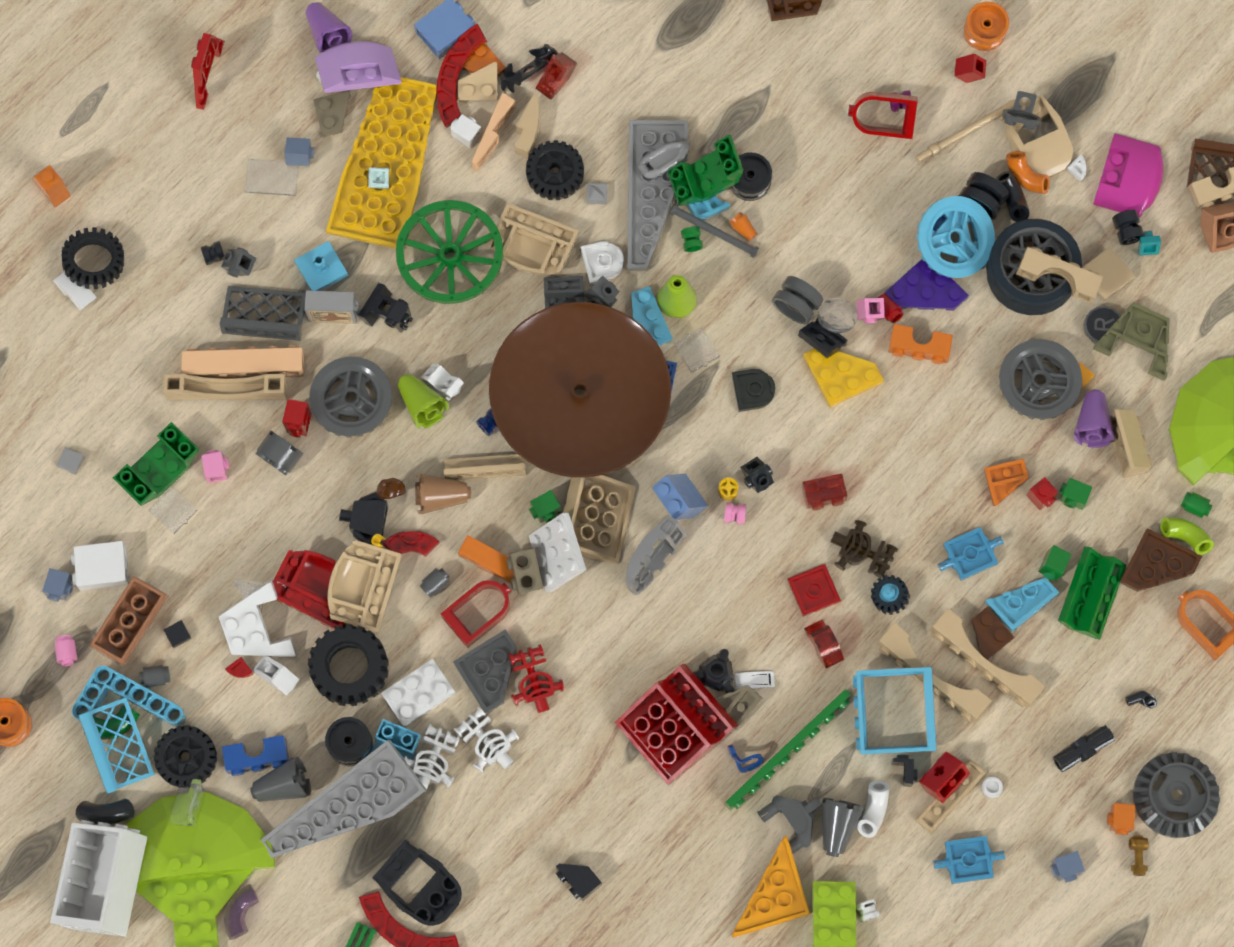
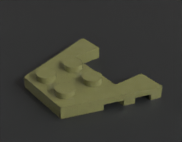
[1093,302,1170,381]

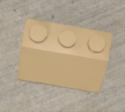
[1111,409,1152,478]

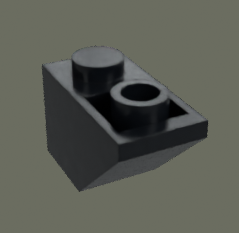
[555,863,602,901]

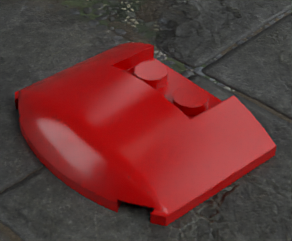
[273,550,344,629]

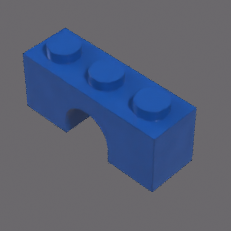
[222,735,289,776]

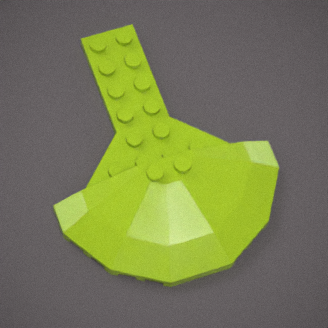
[1168,357,1234,486]
[125,792,275,947]

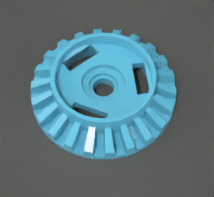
[916,196,995,278]

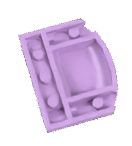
[315,41,401,93]

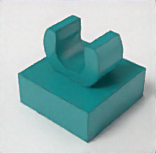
[1138,231,1161,256]

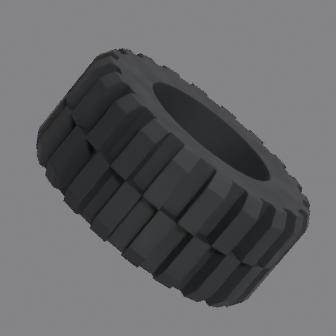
[308,624,389,706]

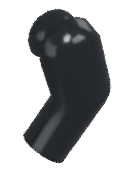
[1125,691,1157,709]

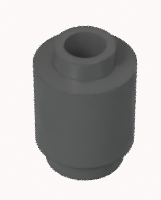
[420,568,450,598]
[139,665,170,688]

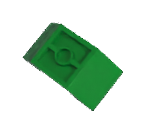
[667,134,743,206]
[112,422,200,506]

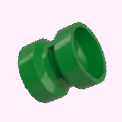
[681,227,703,252]

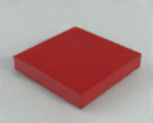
[787,564,841,617]

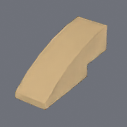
[514,93,540,159]

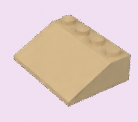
[563,475,636,564]

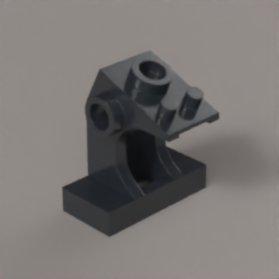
[358,282,413,333]

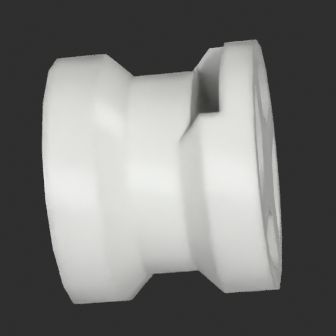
[856,899,880,922]

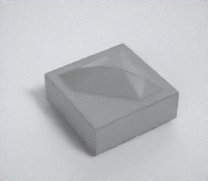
[587,183,607,204]

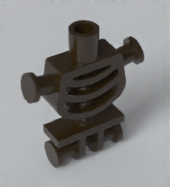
[830,520,898,579]

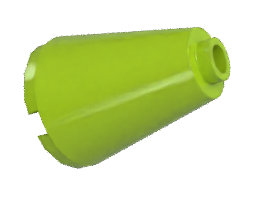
[657,275,697,318]
[397,374,449,429]

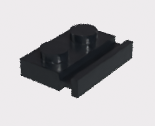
[798,317,848,359]

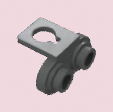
[1002,91,1041,130]

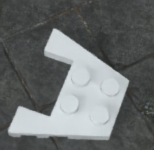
[219,580,297,657]

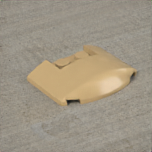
[488,203,580,275]
[327,540,402,633]

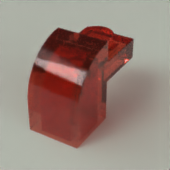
[804,620,844,669]

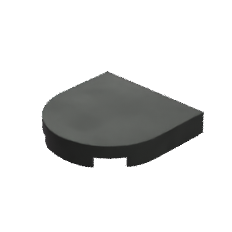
[732,369,775,412]

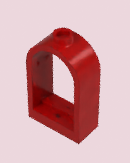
[848,92,918,139]
[440,580,512,648]

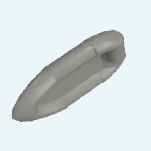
[638,141,690,178]

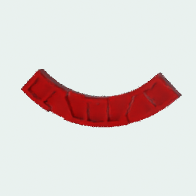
[436,23,487,128]
[359,891,459,947]

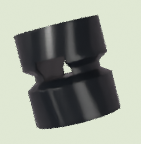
[1112,210,1145,245]

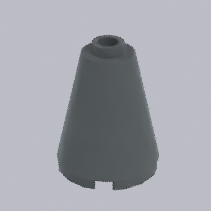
[250,757,311,802]
[822,798,864,857]

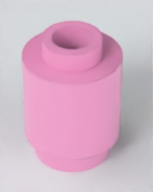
[54,635,78,667]

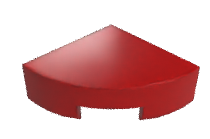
[225,657,254,678]

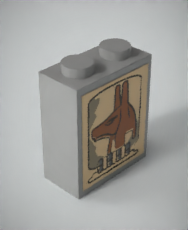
[304,291,361,324]

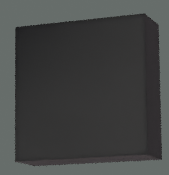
[163,620,192,648]

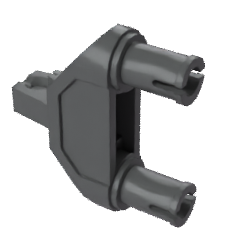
[757,795,822,854]

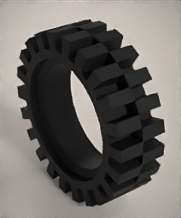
[61,227,124,289]

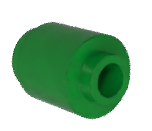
[1181,492,1213,518]

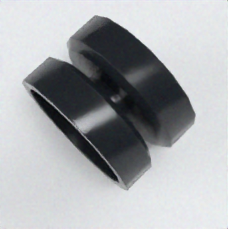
[730,152,772,201]
[959,172,1009,220]
[325,717,373,767]

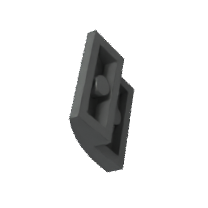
[544,276,585,309]

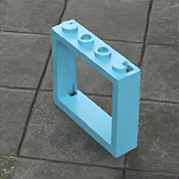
[853,667,937,754]

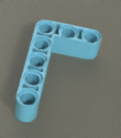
[72,666,186,726]

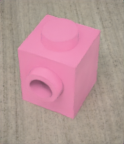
[856,298,884,323]
[201,450,230,483]

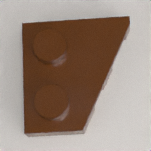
[971,606,1015,660]

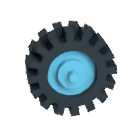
[871,575,910,615]

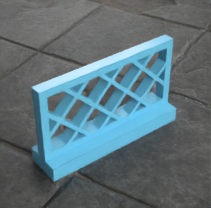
[78,697,154,793]

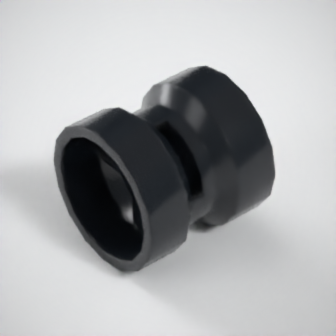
[201,241,224,265]

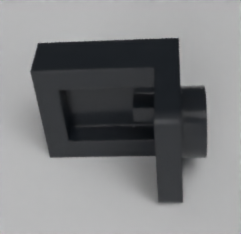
[891,755,917,787]

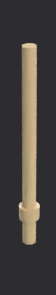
[915,100,1015,163]

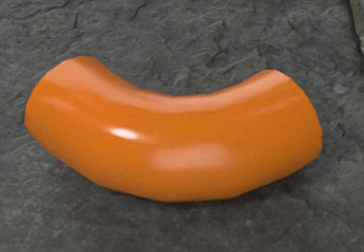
[1006,151,1050,194]

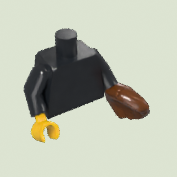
[339,477,406,548]

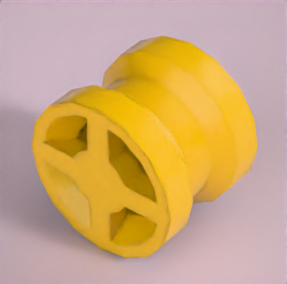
[718,477,739,501]

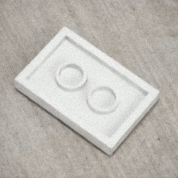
[381,659,456,728]

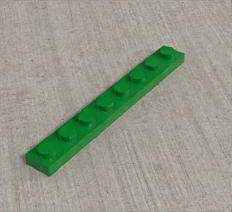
[725,689,851,811]

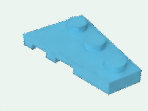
[985,578,1059,632]

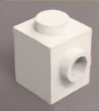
[450,114,482,149]

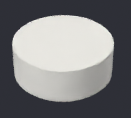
[981,777,1003,798]

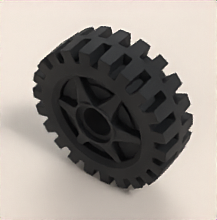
[526,140,584,200]
[154,725,217,788]

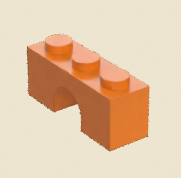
[888,324,953,364]

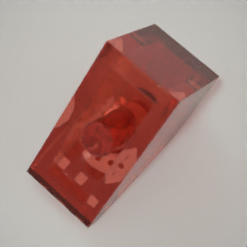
[535,52,577,100]

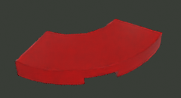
[382,531,440,557]

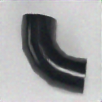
[996,171,1030,222]
[75,798,134,825]

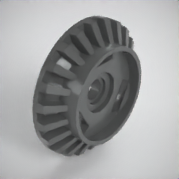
[999,339,1082,420]
[309,357,392,438]
[1133,752,1220,838]

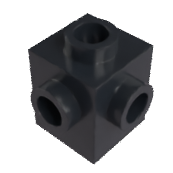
[740,457,774,493]

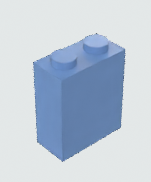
[414,0,476,60]
[652,473,708,520]

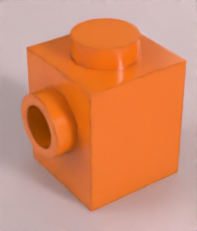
[1107,803,1135,836]

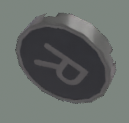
[1083,306,1121,344]

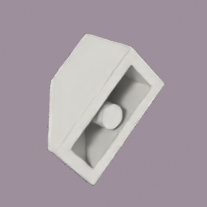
[252,656,300,696]

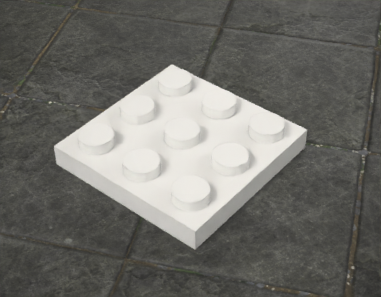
[529,513,586,593]

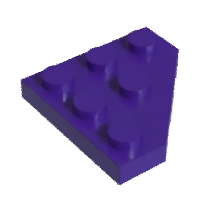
[884,259,969,311]

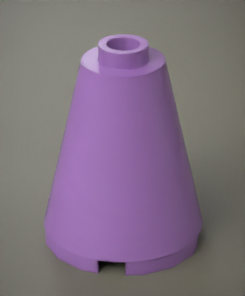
[305,2,353,52]
[1074,389,1115,448]

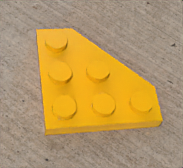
[803,349,884,408]

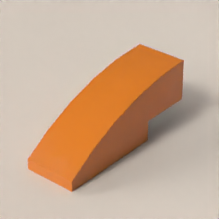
[458,535,523,584]

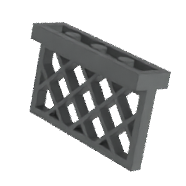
[220,286,306,341]

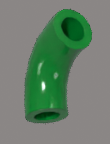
[84,706,140,740]

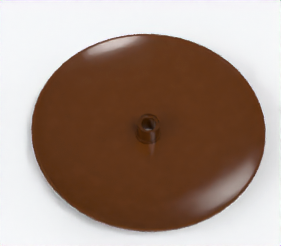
[489,302,671,478]

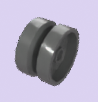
[772,276,824,325]

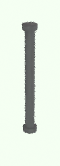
[670,204,759,258]

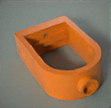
[1177,590,1234,661]

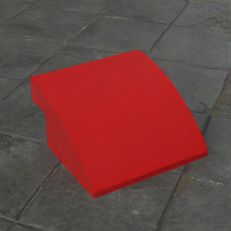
[614,664,738,785]

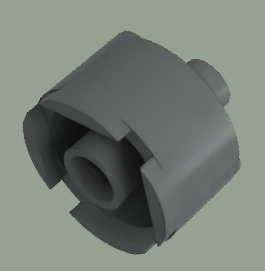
[255,430,304,475]

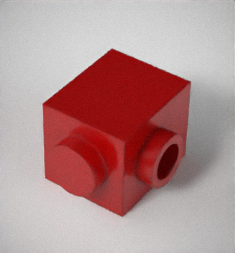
[954,54,987,83]
[1026,477,1058,510]

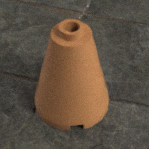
[415,474,471,514]

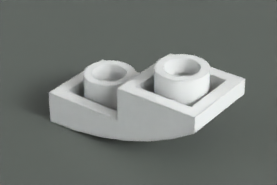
[53,272,97,311]

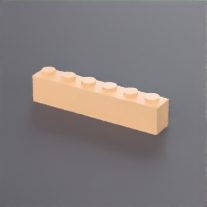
[181,345,304,379]

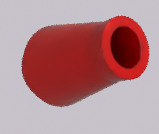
[878,294,904,324]

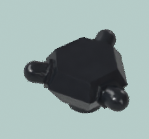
[693,649,735,693]

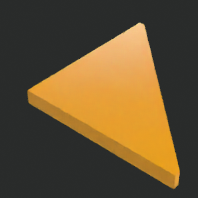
[732,836,810,938]

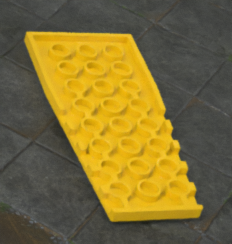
[326,77,437,249]

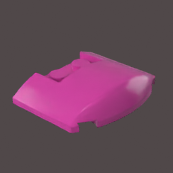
[1093,133,1164,217]

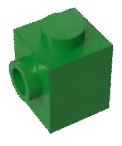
[1059,478,1092,510]
[529,490,562,523]
[1038,545,1072,581]

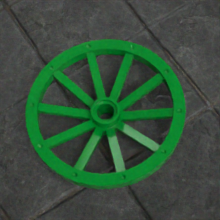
[396,200,503,304]

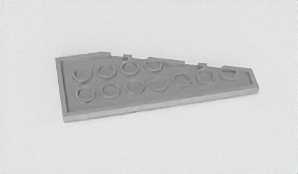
[628,120,688,271]
[261,739,427,858]

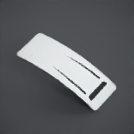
[735,671,775,689]

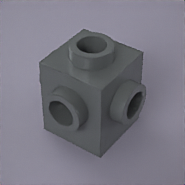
[221,247,256,278]
[584,275,620,307]

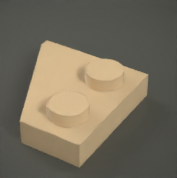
[458,62,498,100]

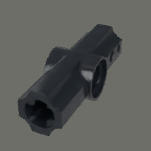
[1053,725,1115,773]

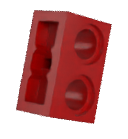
[282,399,312,438]

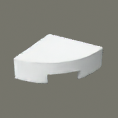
[1066,155,1087,183]

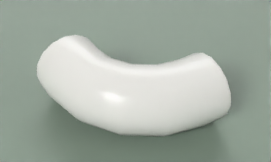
[857,781,889,838]

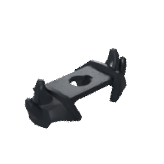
[499,44,559,93]

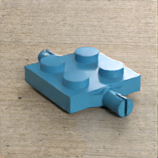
[938,527,1004,581]
[933,836,1005,884]

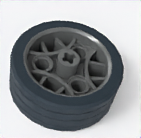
[986,219,1082,315]

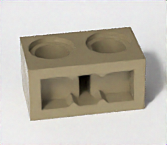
[506,548,543,594]

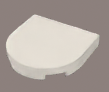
[580,241,624,285]

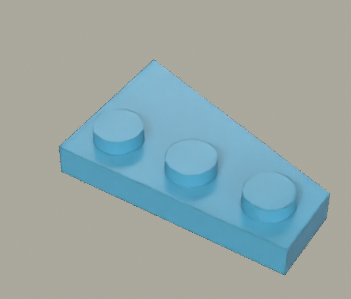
[631,286,673,346]

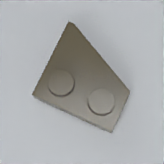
[313,90,351,137]

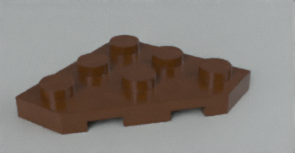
[1119,528,1202,592]

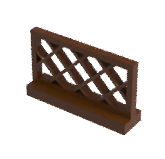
[1186,138,1234,188]

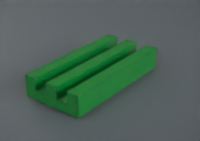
[346,922,377,947]

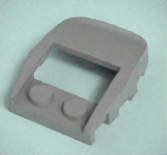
[626,515,687,595]

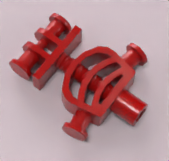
[508,644,564,713]

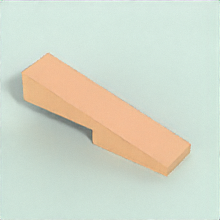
[472,92,516,172]

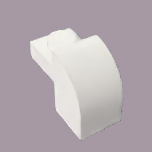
[421,363,464,401]

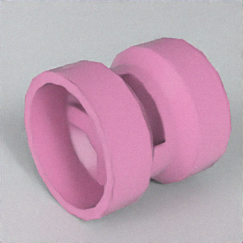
[724,502,746,524]

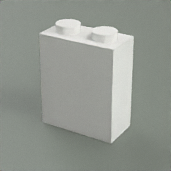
[71,541,129,591]

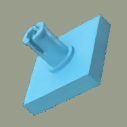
[294,241,348,291]

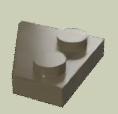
[716,685,764,730]

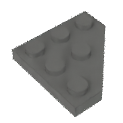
[453,629,517,714]

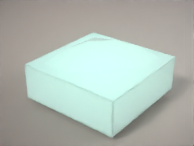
[368,167,389,189]

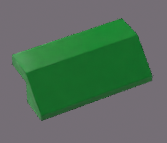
[1058,546,1126,640]

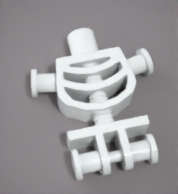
[453,707,519,773]
[404,723,460,793]

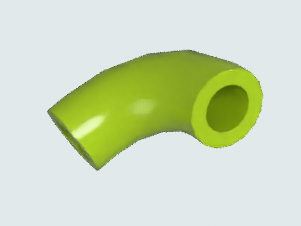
[1160,517,1214,555]

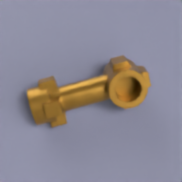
[1128,835,1149,876]

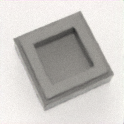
[57,447,85,475]

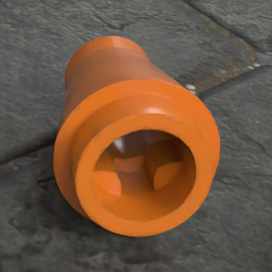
[729,212,758,241]

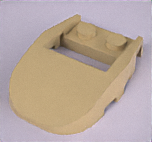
[1000,95,1073,177]

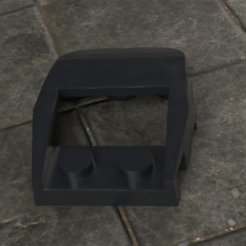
[372,839,462,926]

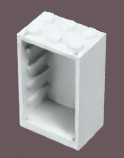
[50,820,147,937]

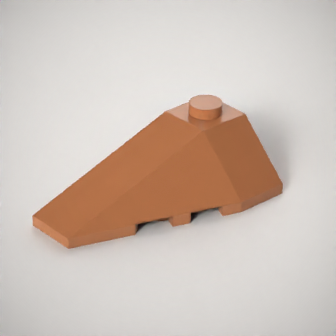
[1201,203,1234,253]

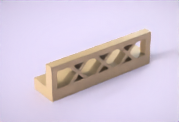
[444,454,526,480]

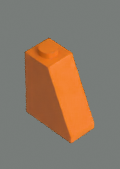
[31,165,71,208]

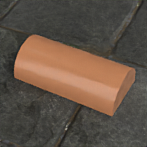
[89,576,169,666]

